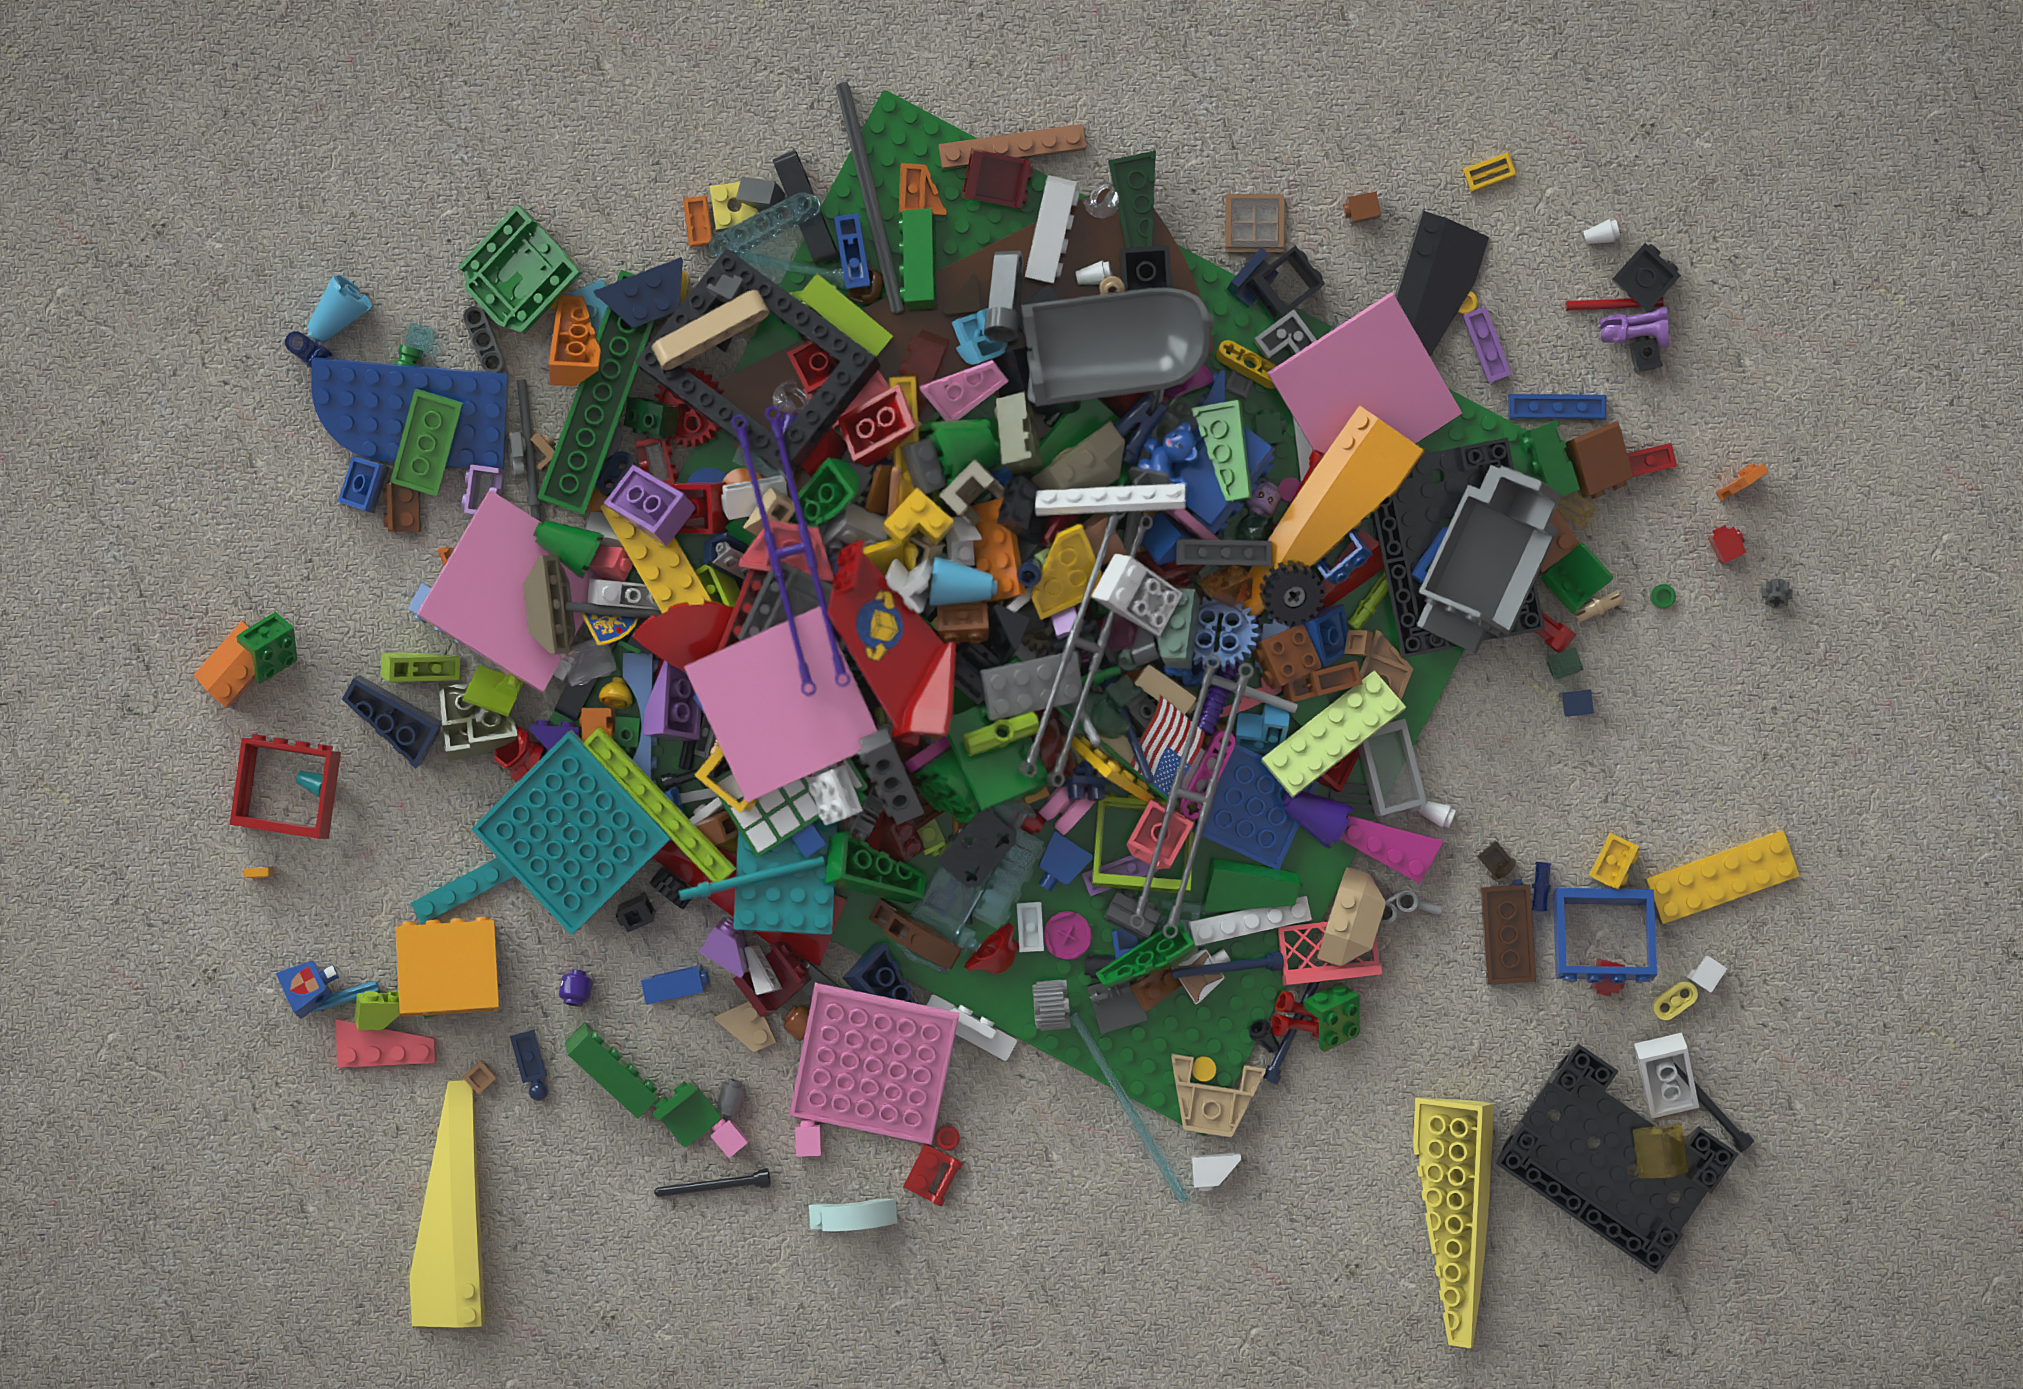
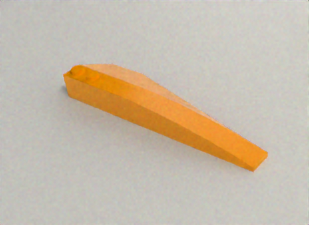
[1235,406,1425,617]

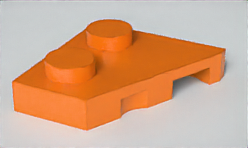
[899,163,947,216]

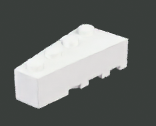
[1025,175,1079,283]

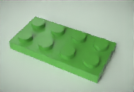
[390,389,463,496]

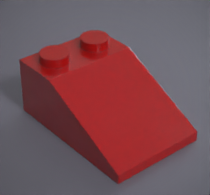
[837,384,917,467]
[666,482,728,534]

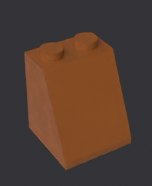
[1564,421,1633,499]

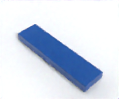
[1508,394,1606,420]

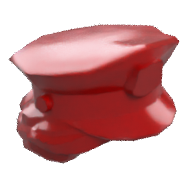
[494,724,544,782]

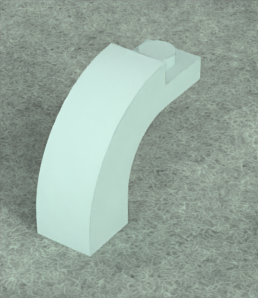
[809,1198,897,1231]

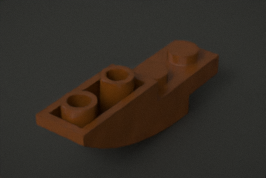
[868,898,962,970]

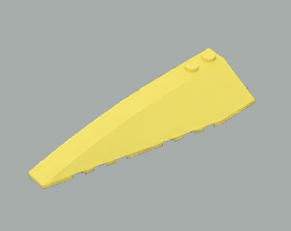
[410,1080,485,1328]
[1413,1098,1494,1348]

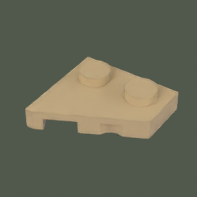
[714,1001,777,1052]

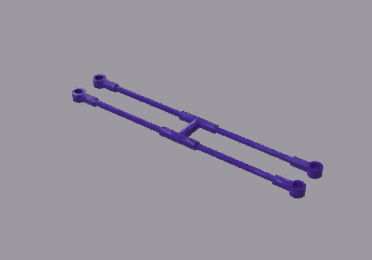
[732,406,850,696]

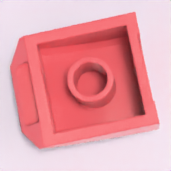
[1126,798,1194,869]

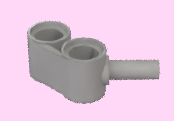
[1380,889,1442,924]

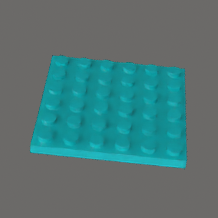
[471,730,671,935]

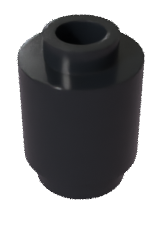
[1084,954,1115,979]

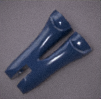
[1113,391,1168,467]

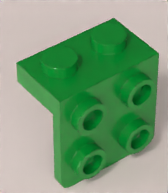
[1540,543,1613,614]
[1303,983,1360,1052]
[652,1080,721,1147]

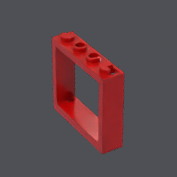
[230,734,341,839]

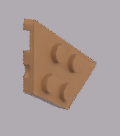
[1360,630,1413,701]

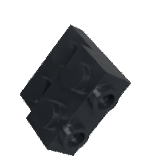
[1611,243,1681,312]
[997,476,1047,545]

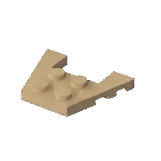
[1171,1053,1266,1137]

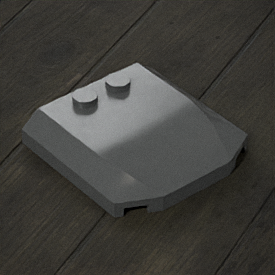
[738,561,845,651]

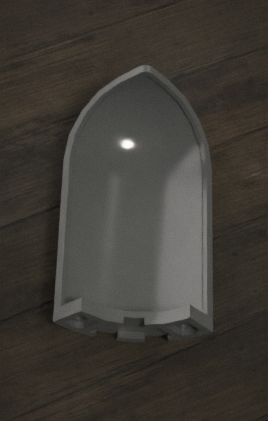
[1021,288,1214,406]

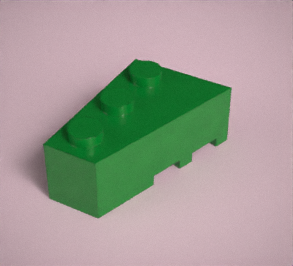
[1522,419,1580,497]

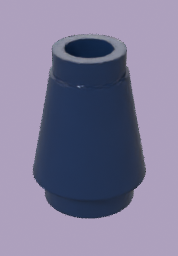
[1017,558,1041,586]

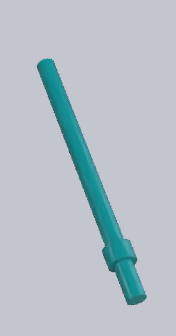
[679,856,825,901]

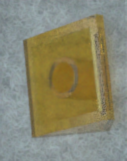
[1633,1123,1688,1178]

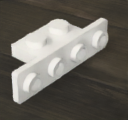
[926,994,1017,1061]

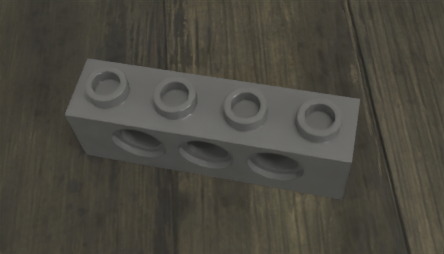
[858,728,924,825]

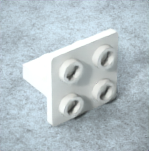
[886,558,934,614]
[808,765,863,825]

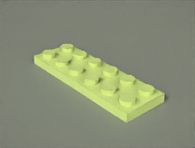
[1261,670,1406,798]

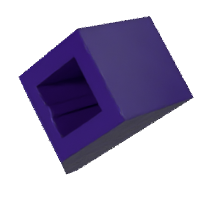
[530,720,581,751]

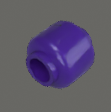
[559,969,593,1007]

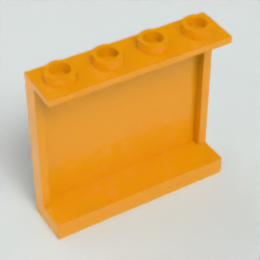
[396,917,500,1017]

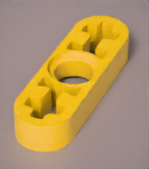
[1216,340,1277,389]

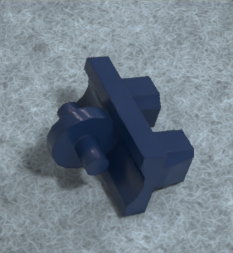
[1061,761,1111,801]

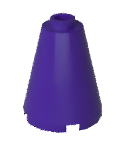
[1282,791,1353,849]

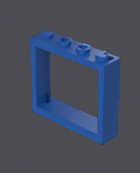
[1553,888,1657,984]

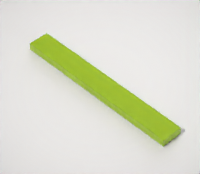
[583,727,736,883]

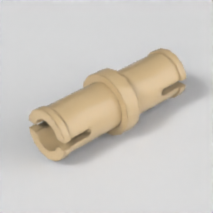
[1574,589,1624,623]

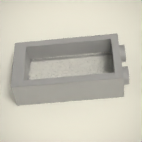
[1358,719,1427,819]

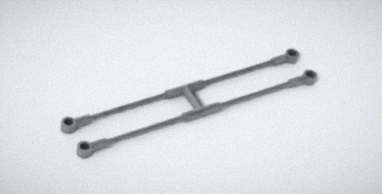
[1019,511,1153,787]
[1130,654,1253,938]

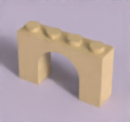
[1096,662,1197,766]

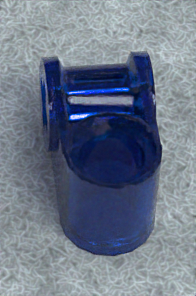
[285,331,333,368]

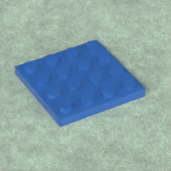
[1192,744,1319,870]

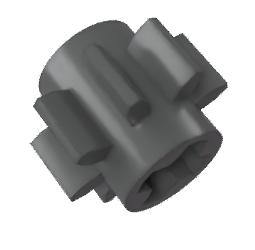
[1762,579,1793,609]

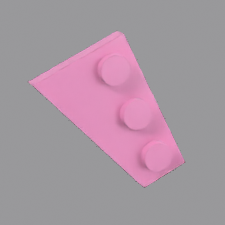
[919,360,1008,421]

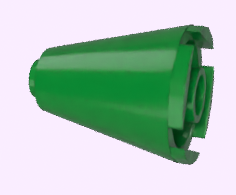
[533,520,604,579]

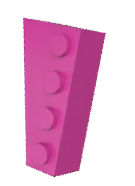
[1340,814,1443,884]

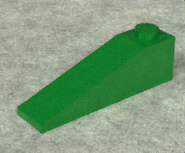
[787,458,859,527]
[1096,921,1198,988]

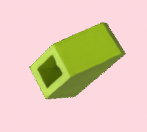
[354,991,400,1030]

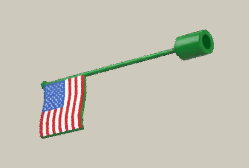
[1007,655,1205,809]

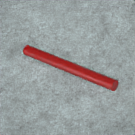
[1565,297,1664,311]

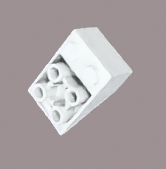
[1092,554,1183,636]

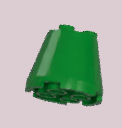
[918,419,1001,493]
[914,746,980,824]

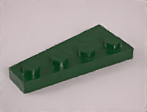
[1108,151,1156,248]

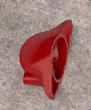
[963,922,1019,974]

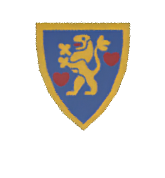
[581,613,638,646]

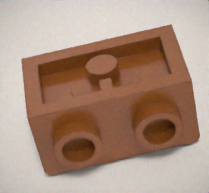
[383,483,421,532]
[937,603,988,643]
[1130,967,1183,1011]

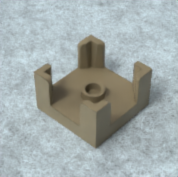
[940,460,1005,527]

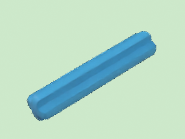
[312,981,380,1012]

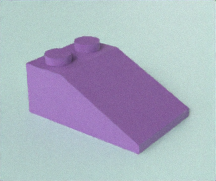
[604,465,696,547]
[643,661,701,742]

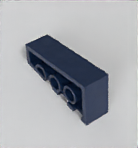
[342,675,442,769]
[842,942,919,1004]

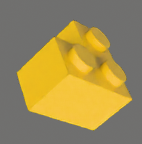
[883,488,954,547]

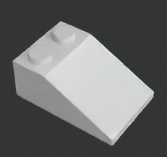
[1634,1033,1699,1119]

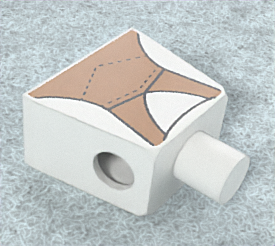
[1171,948,1231,1004]

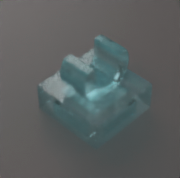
[404,323,435,353]
[952,923,981,954]

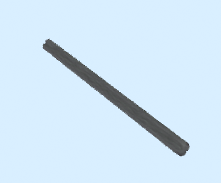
[836,82,905,315]

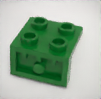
[236,612,297,684]

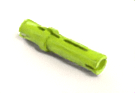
[1347,572,1389,630]

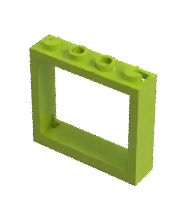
[1091,793,1196,894]

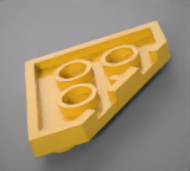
[1030,523,1103,619]
[1071,735,1155,803]

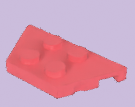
[739,520,834,581]

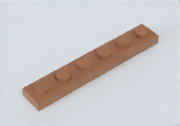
[938,124,1086,170]

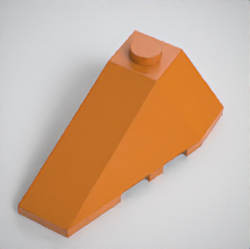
[549,295,601,387]

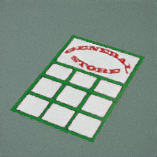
[714,757,868,858]

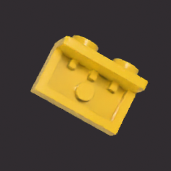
[1588,832,1640,890]

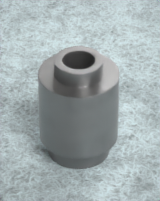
[717,1078,746,1116]

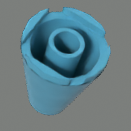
[307,275,372,342]
[930,557,997,606]

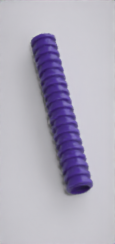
[1197,613,1262,736]

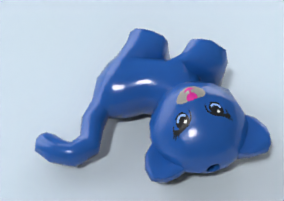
[1137,421,1198,499]

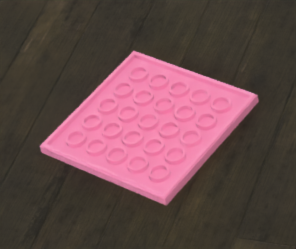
[1267,293,1462,454]
[416,490,603,692]
[684,606,878,803]
[789,983,960,1145]

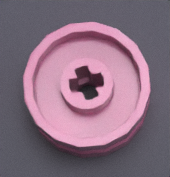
[1038,773,1095,836]

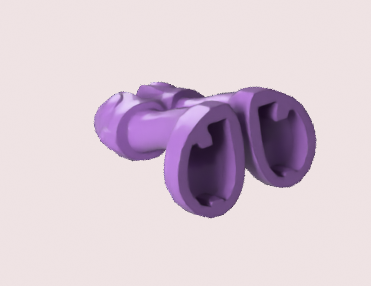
[1600,307,1669,348]

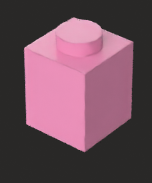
[711,1118,749,1158]
[795,1120,822,1157]

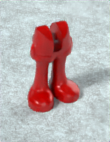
[1272,991,1319,1039]

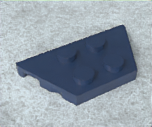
[594,257,683,329]

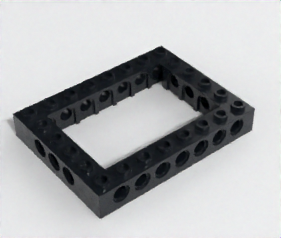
[635,248,881,479]

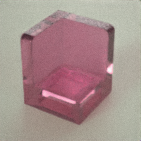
[1100,613,1138,652]

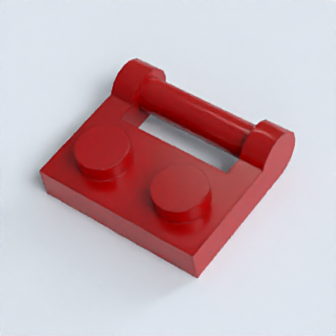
[903,1143,964,1207]

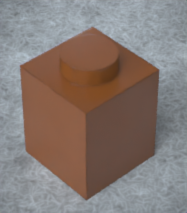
[1343,191,1381,224]

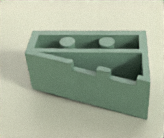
[1157,588,1200,669]

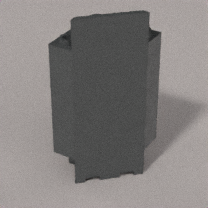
[1416,465,1562,654]

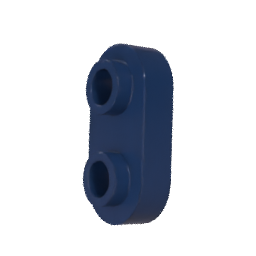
[596,451,635,496]

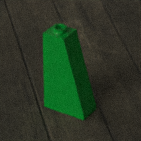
[1202,858,1303,912]

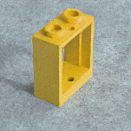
[695,745,758,813]

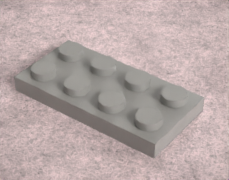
[981,651,1083,720]

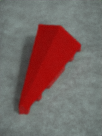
[1290,529,1384,628]

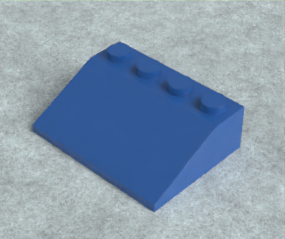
[1171,424,1274,526]

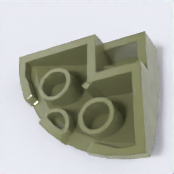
[439,684,518,761]

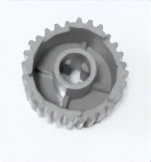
[1032,980,1070,1031]

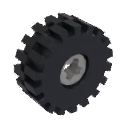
[1259,560,1325,626]

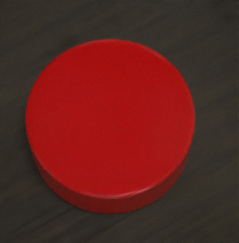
[936,1125,960,1150]

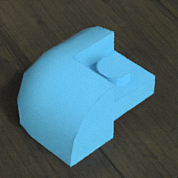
[952,308,1008,365]

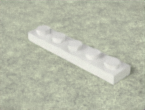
[1188,896,1312,946]

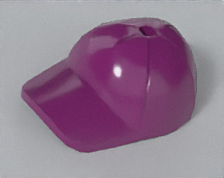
[1164,364,1214,398]

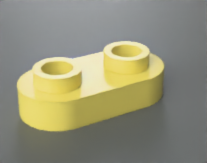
[1652,981,1698,1020]

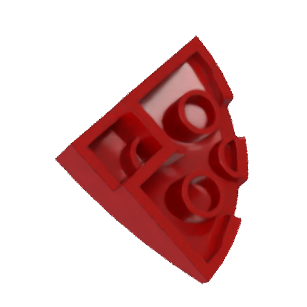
[633,601,733,673]

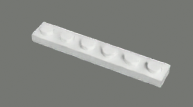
[1035,484,1186,515]

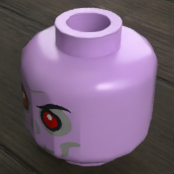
[1245,481,1281,519]

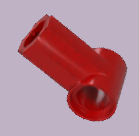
[1534,610,1576,654]

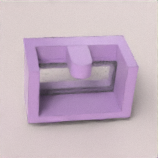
[462,465,505,515]

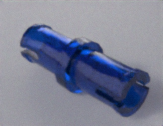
[1532,862,1551,911]

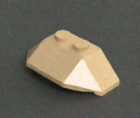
[1317,867,1386,966]

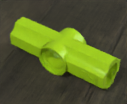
[963,711,1039,756]

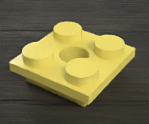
[710,182,760,230]

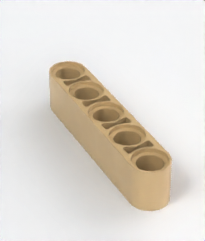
[652,290,769,370]

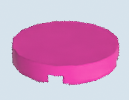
[1043,911,1092,960]

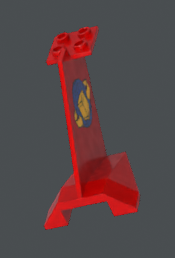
[827,540,956,749]

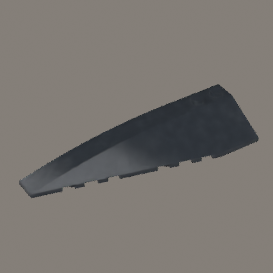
[1395,211,1489,356]

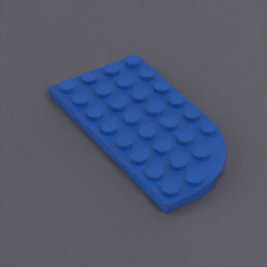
[311,358,509,470]

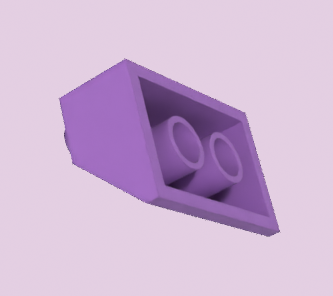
[699,917,749,978]

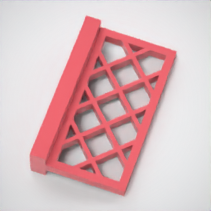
[1277,922,1382,986]

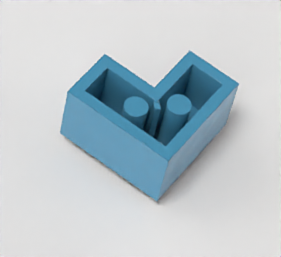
[1234,703,1289,754]

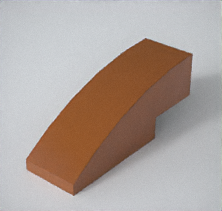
[1282,661,1363,702]

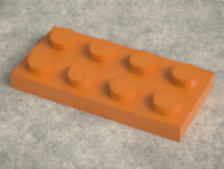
[970,498,1026,604]

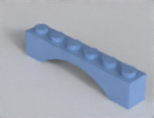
[623,653,658,785]

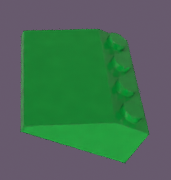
[1030,398,1134,475]
[946,703,1049,810]

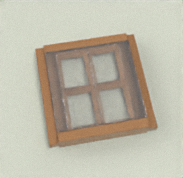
[1225,194,1284,253]

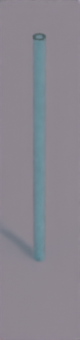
[1069,1012,1188,1203]

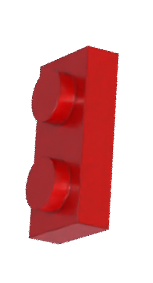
[1627,443,1677,477]

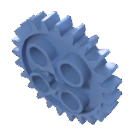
[1193,594,1258,672]

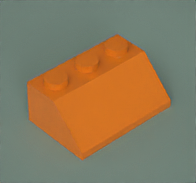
[194,621,255,707]

